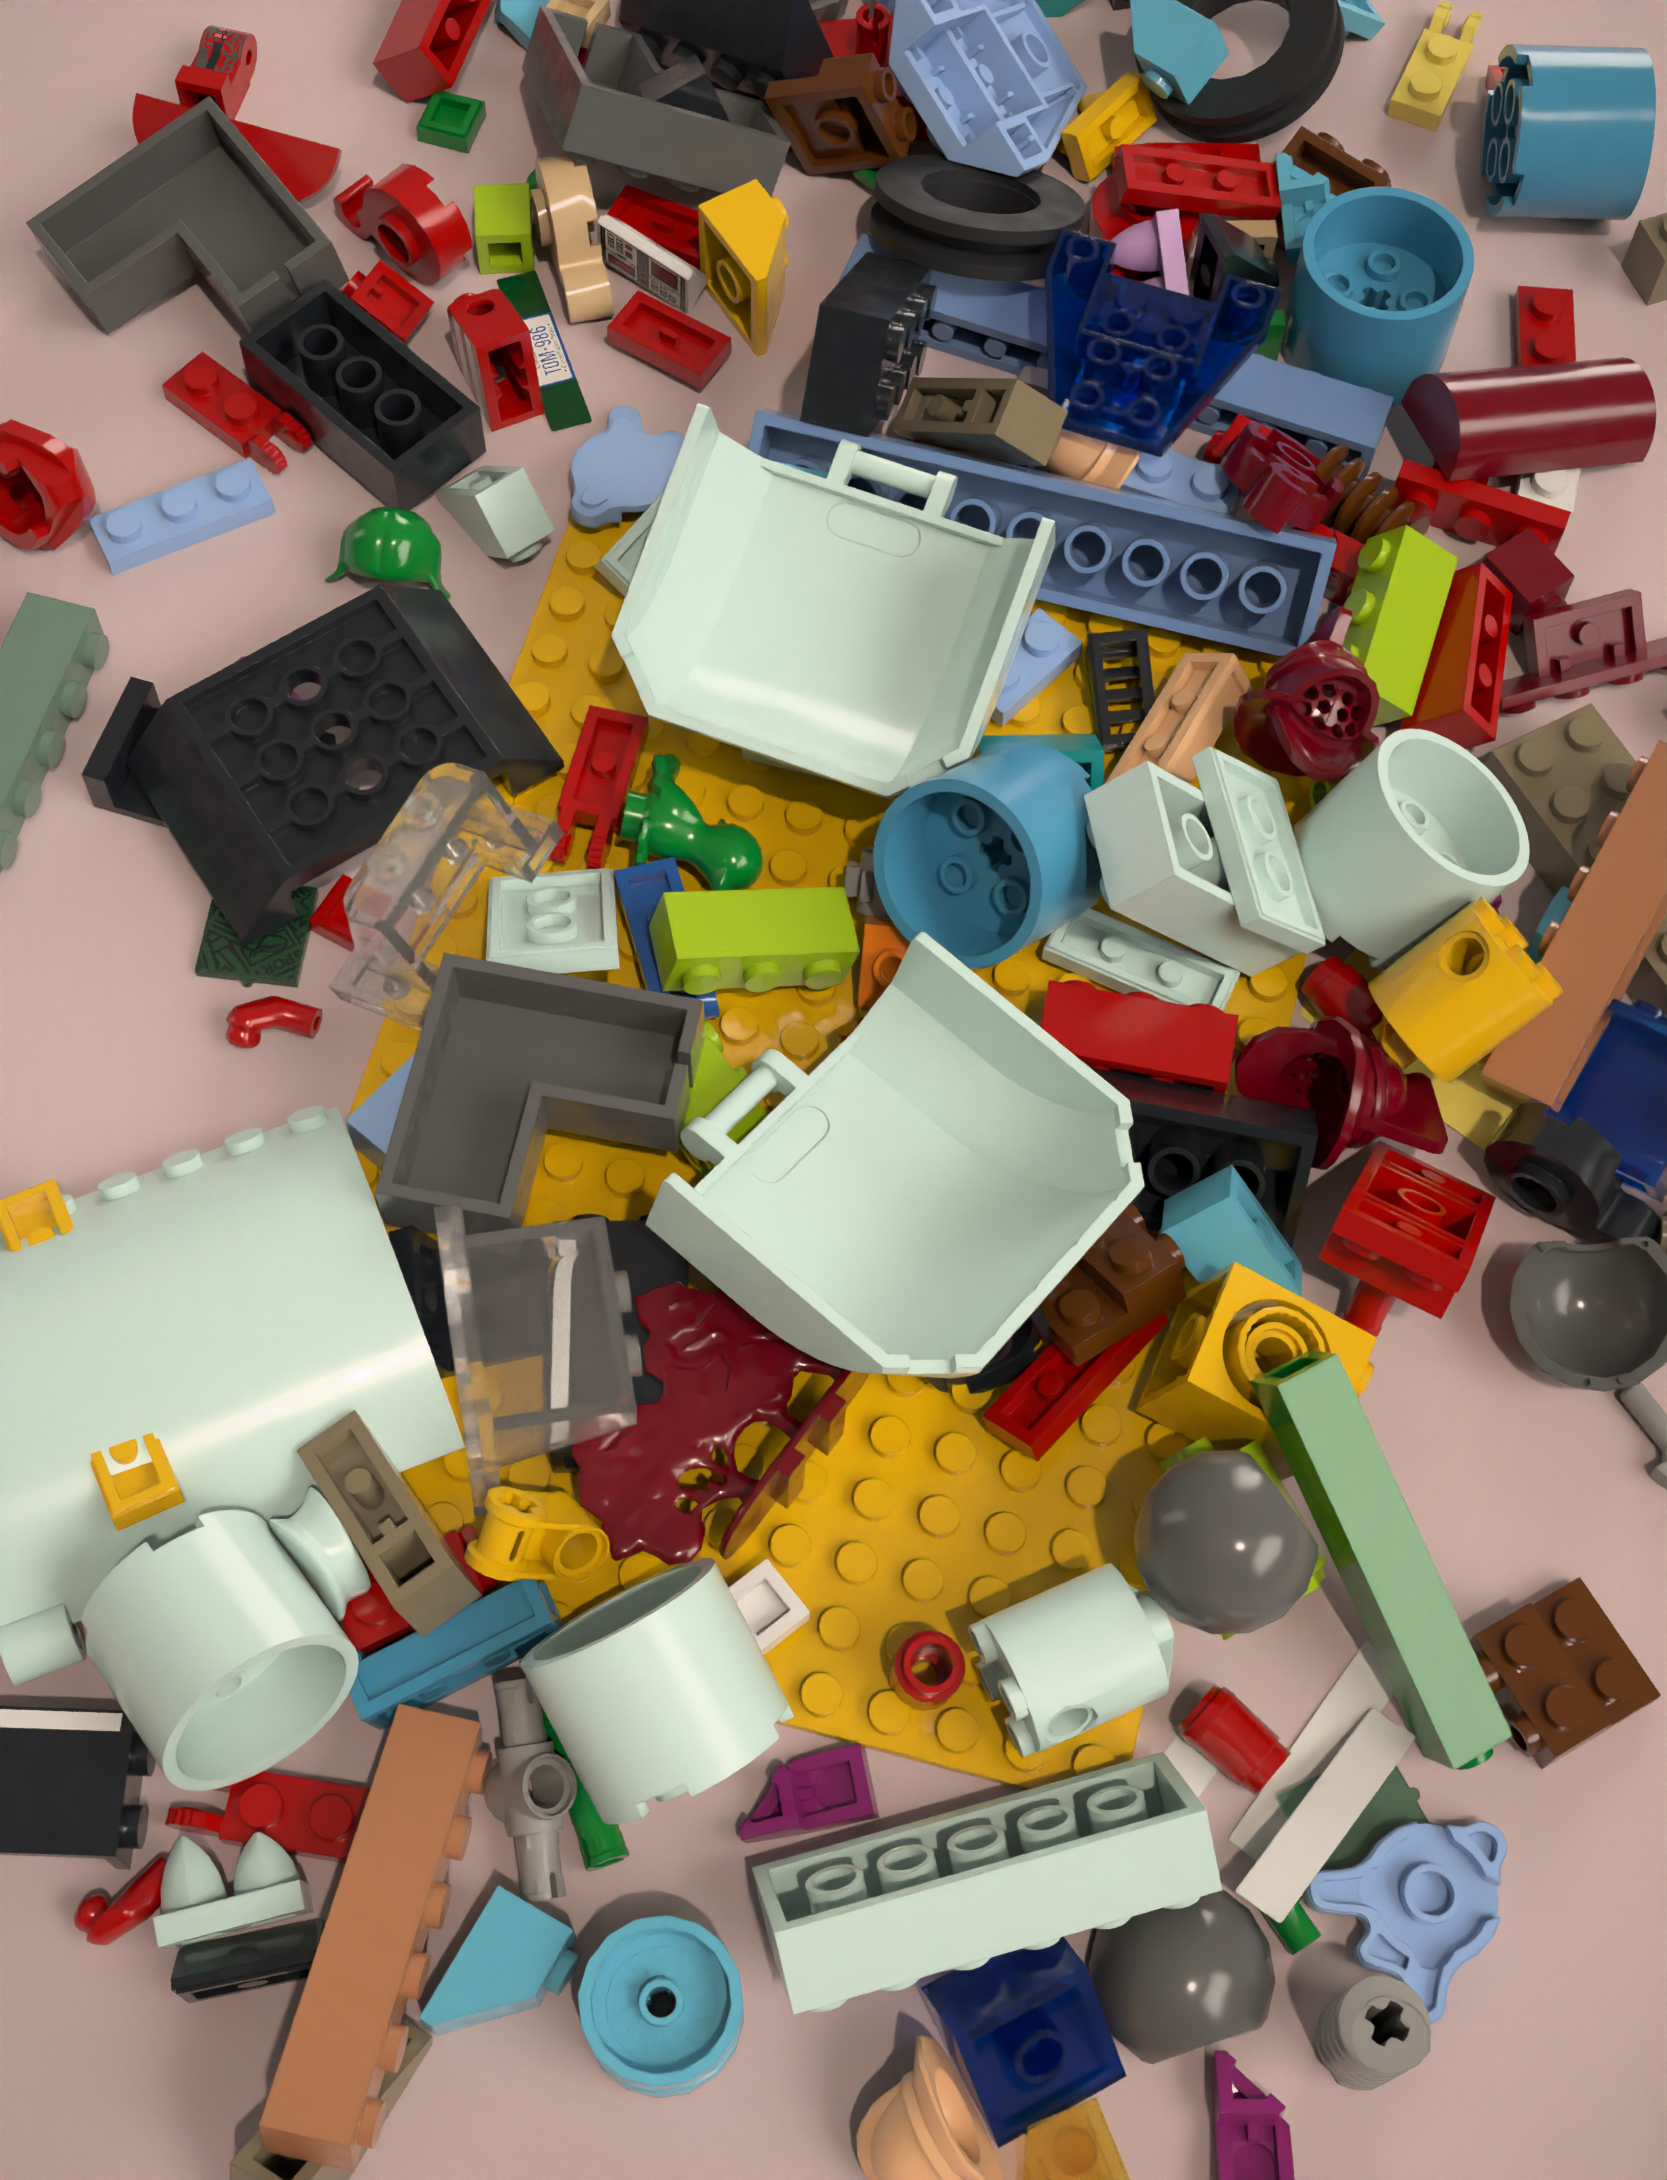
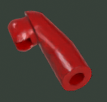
[225,995,322,1048]
[74,1857,167,1946]

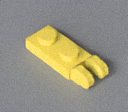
[1387,0,1483,132]

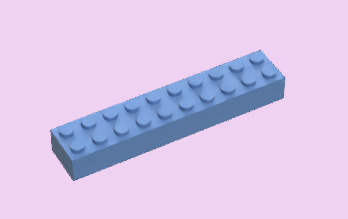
[748,409,1337,657]

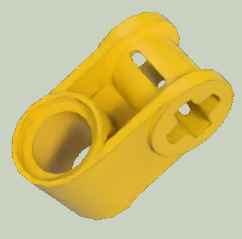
[464,1486,610,1583]

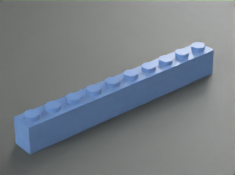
[838,233,1394,480]

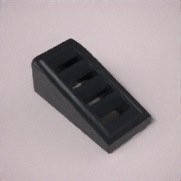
[1084,629,1155,752]

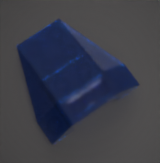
[1045,228,1282,457]

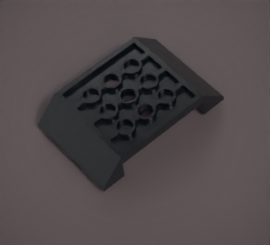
[126,584,565,947]

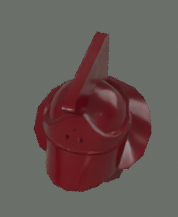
[1233,606,1380,783]
[1235,1016,1448,1170]

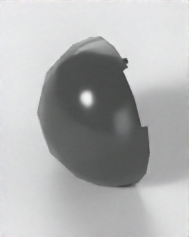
[1509,1237,1667,1392]
[1134,1450,1319,1635]
[1089,1889,1275,2065]

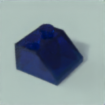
[921,1937,1127,2148]

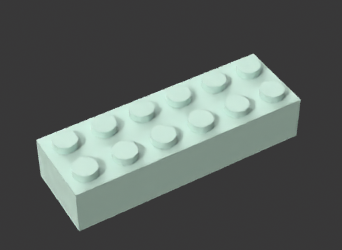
[752,1752,1222,2015]

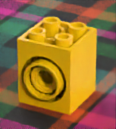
[1136,1262,1377,1481]

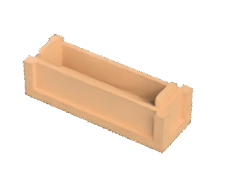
[1106,653,1253,784]

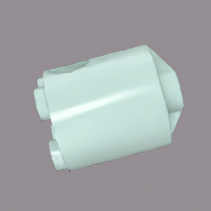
[968,1563,1175,1758]

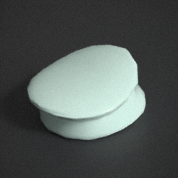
[269,1487,371,1621]

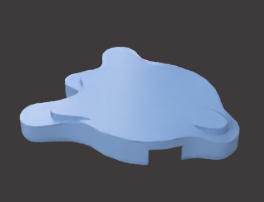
[571,406,684,528]
[1304,1821,1507,2025]

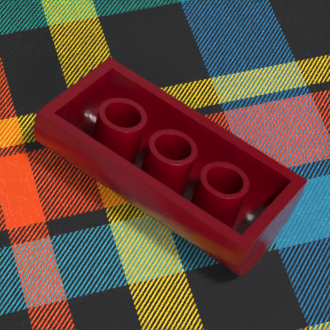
[1401,357,1656,481]

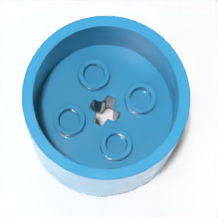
[1480,44,1656,220]
[1281,187,1474,408]
[873,742,1102,969]

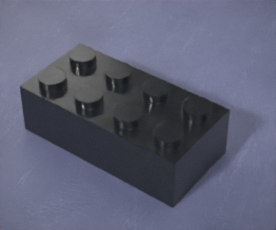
[800,251,938,437]
[239,278,486,511]

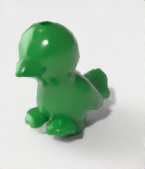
[620,754,764,891]

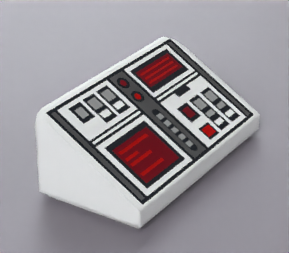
[597,214,709,313]

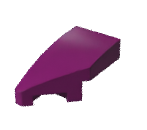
[739,1743,879,1843]
[1212,2050,1295,2180]

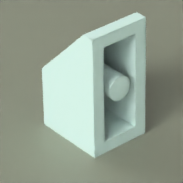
[436,465,555,562]

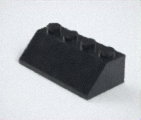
[619,0,834,101]
[1088,1066,1318,1249]

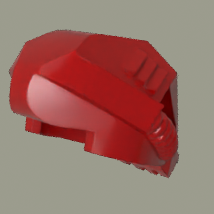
[0,419,96,551]

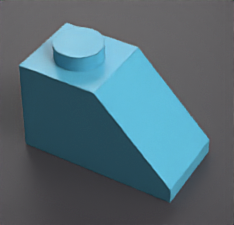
[1130,0,1230,105]
[1159,1164,1302,1297]
[418,1885,581,2035]

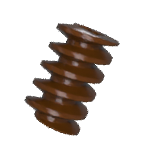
[1316,444,1431,545]

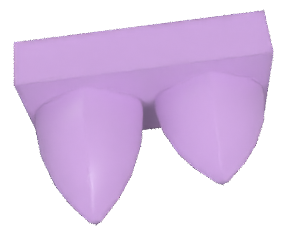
[1102,208,1193,331]

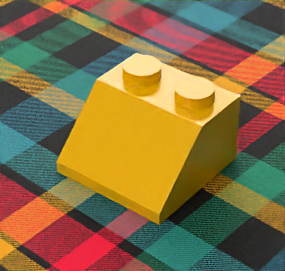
[698,179,789,357]

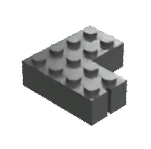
[522,6,791,197]
[26,96,350,334]
[375,953,705,1249]

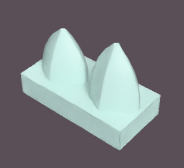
[153,1832,314,1950]

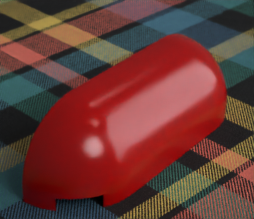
[132,93,342,202]

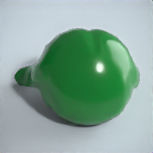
[325,507,451,599]

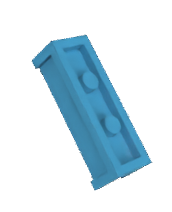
[349,1579,564,1731]

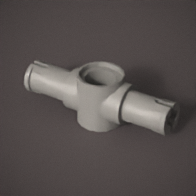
[484,1679,577,1903]

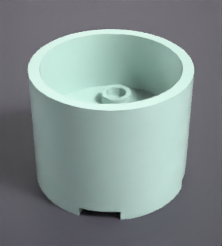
[1292,729,1530,970]
[81,1510,359,1791]
[520,1558,794,1824]

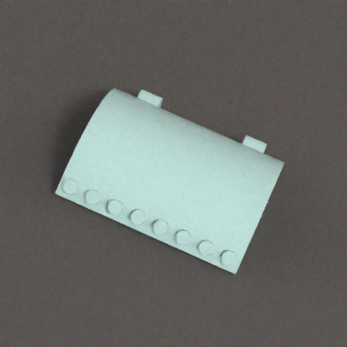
[0,1105,465,1686]

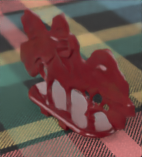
[570,1281,870,1565]

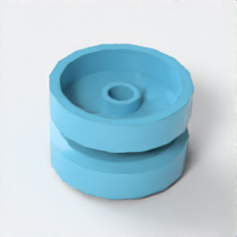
[578,1915,744,2099]

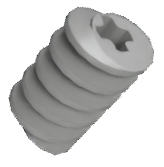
[1315,1976,1431,2090]

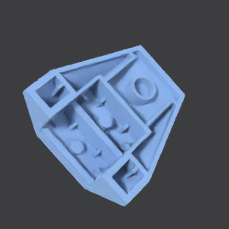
[889,0,1087,177]

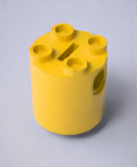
[1368,896,1563,1083]

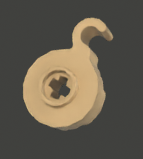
[530,154,614,324]

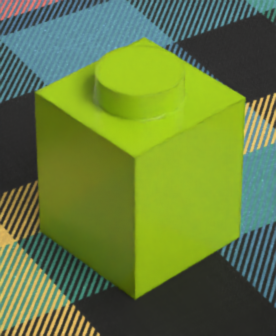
[474,183,535,275]

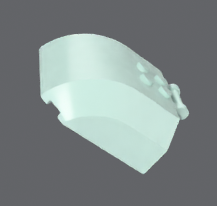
[611,403,1055,799]
[645,932,1144,1378]

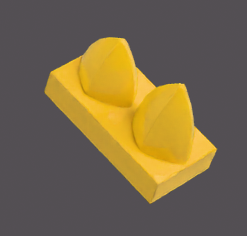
[1056,71,1157,182]

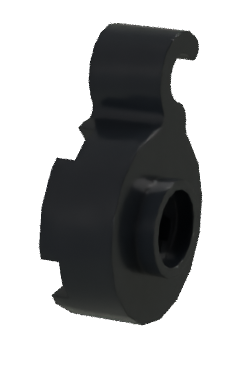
[1483,1103,1660,1242]

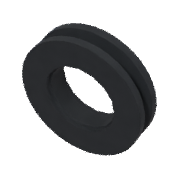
[1135,0,1345,143]
[869,154,1085,281]

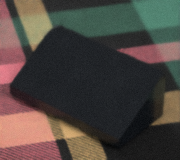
[170,1918,325,2003]

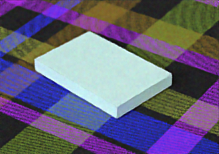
[1191,747,1326,954]
[486,868,620,974]

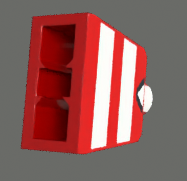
[447,289,544,432]

